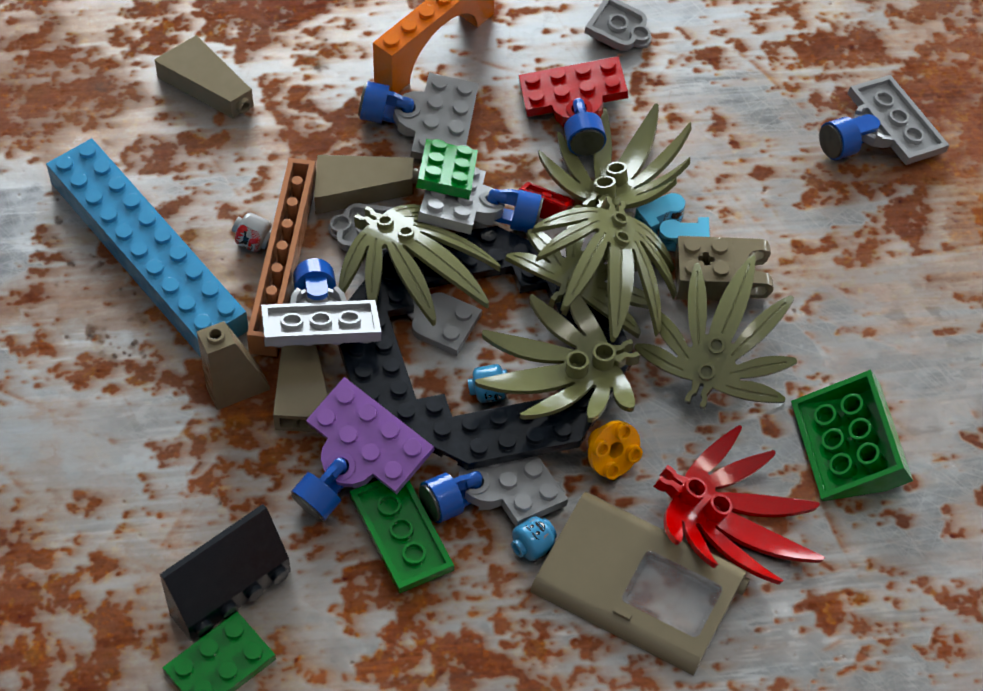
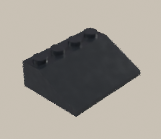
[160,504,291,642]

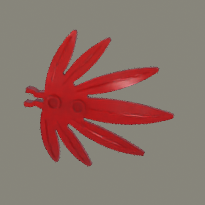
[653,425,825,585]

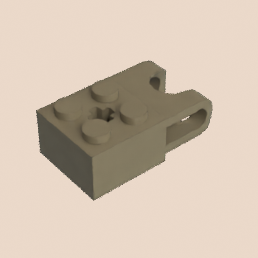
[674,236,774,301]

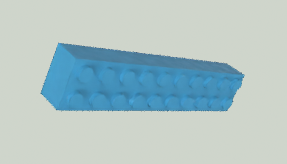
[46,138,248,357]

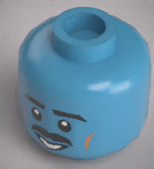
[468,364,508,403]
[511,516,557,561]

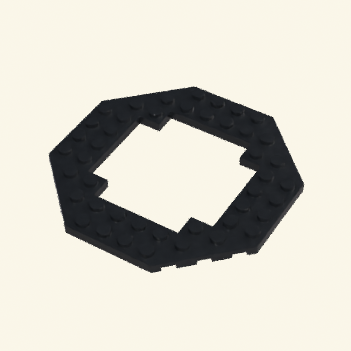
[338,226,633,470]

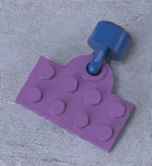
[291,377,435,521]

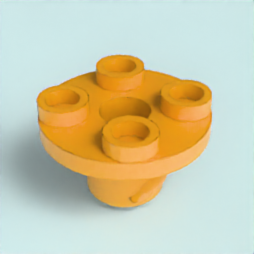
[588,420,643,480]

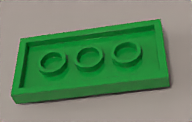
[350,480,454,594]

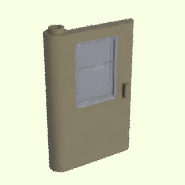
[530,491,750,676]

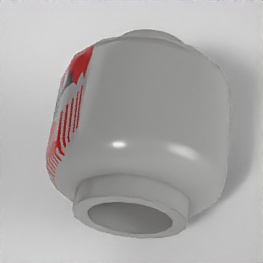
[232,212,272,252]

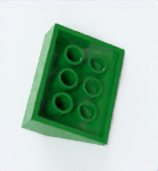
[791,369,913,501]

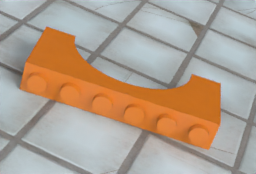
[373,0,494,93]

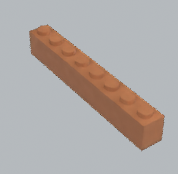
[247,158,316,357]

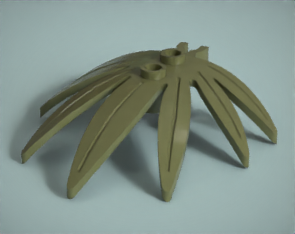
[538,103,692,209]
[531,196,677,342]
[338,204,500,326]
[505,205,653,339]
[634,255,797,410]
[475,281,640,422]

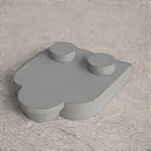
[584,0,652,51]
[328,203,394,256]
[407,292,482,356]

